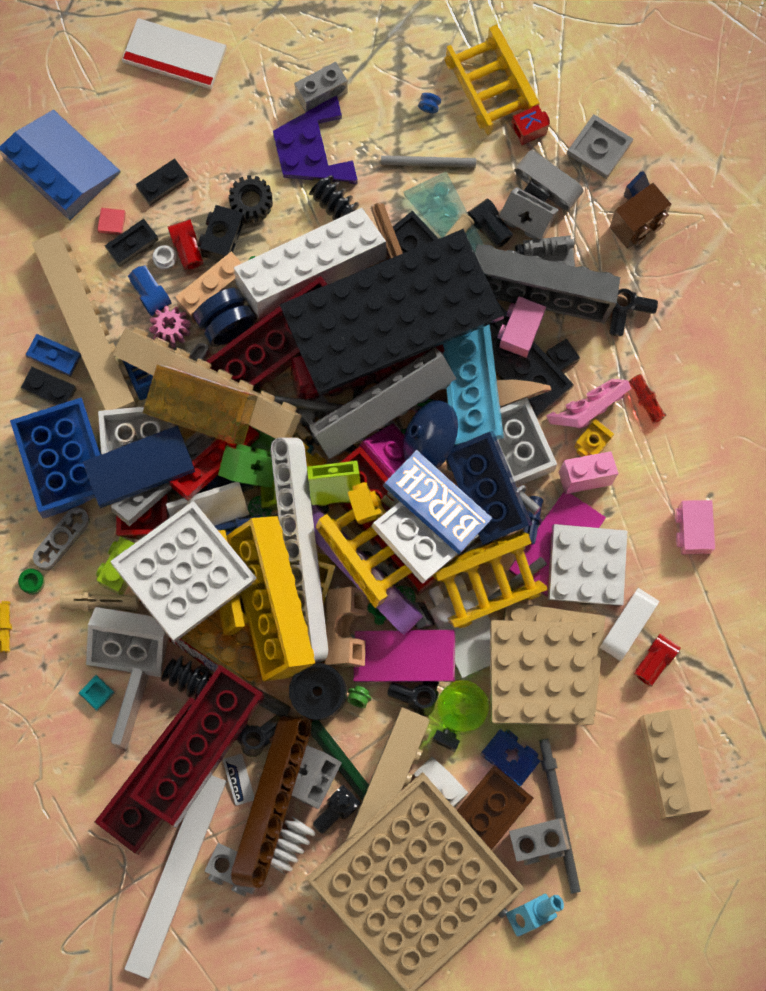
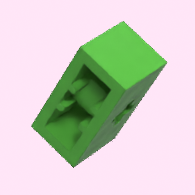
[218,444,274,488]

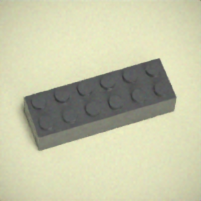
[474,245,621,324]

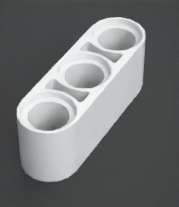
[599,588,659,661]

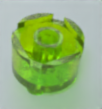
[436,680,489,735]

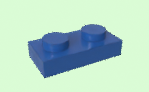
[25,333,81,377]

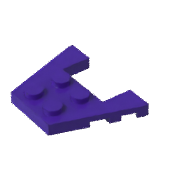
[273,96,358,184]

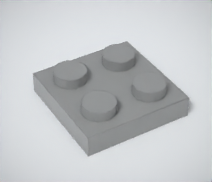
[567,114,633,179]

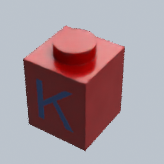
[511,105,550,145]

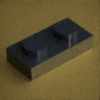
[135,158,189,206]
[104,219,159,267]
[21,366,77,405]

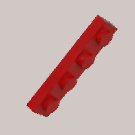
[170,420,259,501]

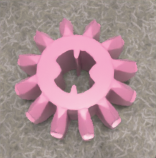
[149,306,191,348]

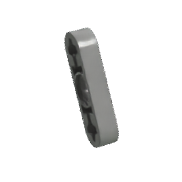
[33,507,90,570]

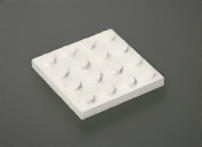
[111,501,256,642]

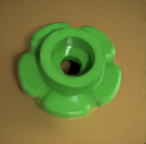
[347,686,372,708]

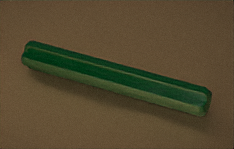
[310,720,369,800]

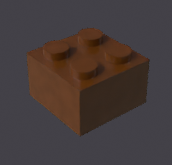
[609,183,672,249]

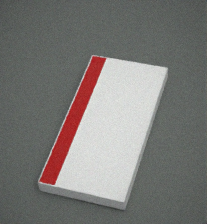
[122,18,227,90]

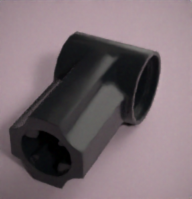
[467,199,513,249]

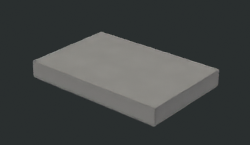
[111,668,148,750]

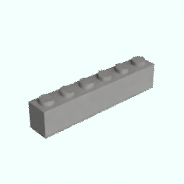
[309,347,456,459]

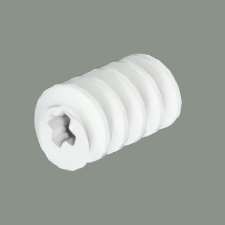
[271,817,316,875]

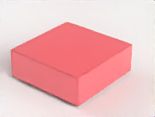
[98,207,126,235]

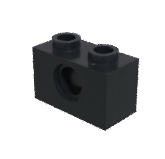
[198,205,245,261]

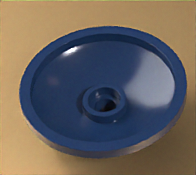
[403,401,458,469]

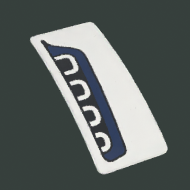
[223,754,254,805]

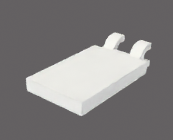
[428,575,490,679]

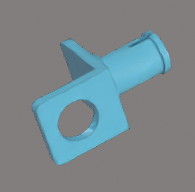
[506,894,564,937]

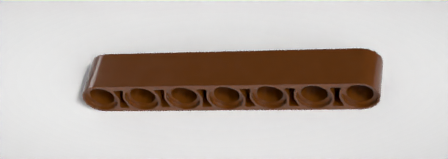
[231,715,311,888]

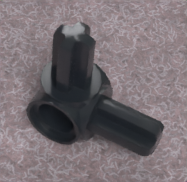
[609,288,658,337]
[387,682,440,716]
[236,715,281,757]
[313,785,361,834]

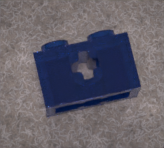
[480,728,541,786]

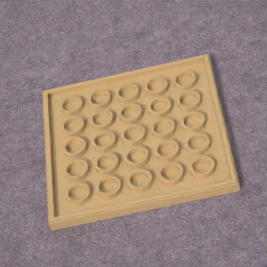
[305,772,525,991]

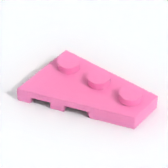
[546,379,631,428]

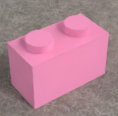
[497,297,546,358]
[558,451,619,494]
[675,500,715,554]

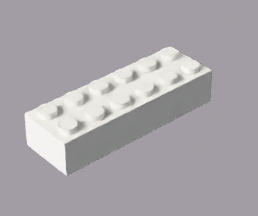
[234,208,386,319]

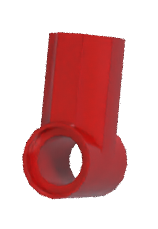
[167,219,204,270]
[634,633,681,687]

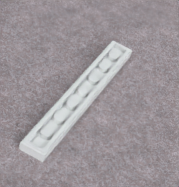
[124,776,227,979]

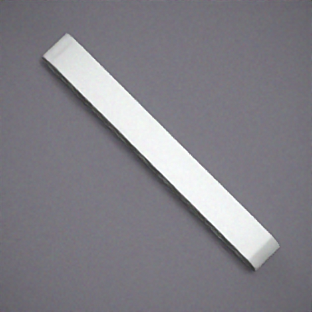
[271,438,328,663]

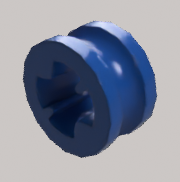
[418,93,441,114]

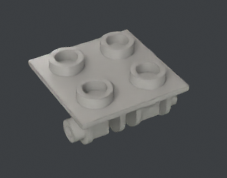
[523,235,575,267]

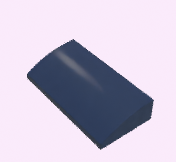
[83,425,196,509]
[447,431,532,544]

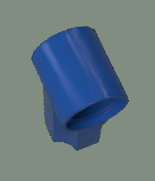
[128,265,172,316]

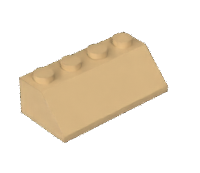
[640,708,712,819]

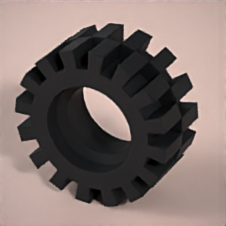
[229,175,273,223]

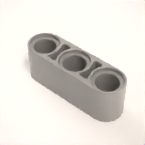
[514,150,584,210]

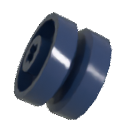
[193,288,257,347]

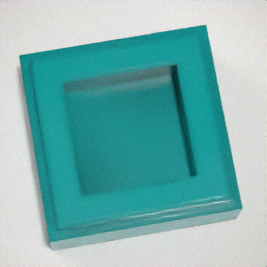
[78,675,115,711]

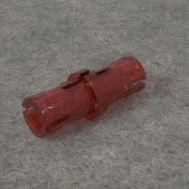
[628,374,667,424]

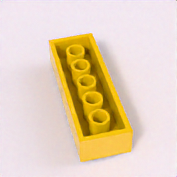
[227,516,315,681]

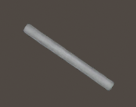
[381,155,476,168]

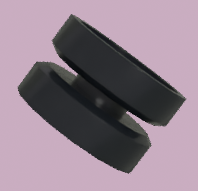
[289,663,347,720]

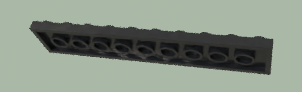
[386,210,574,418]

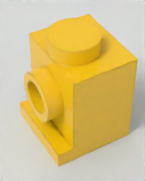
[574,419,614,457]
[348,483,383,525]

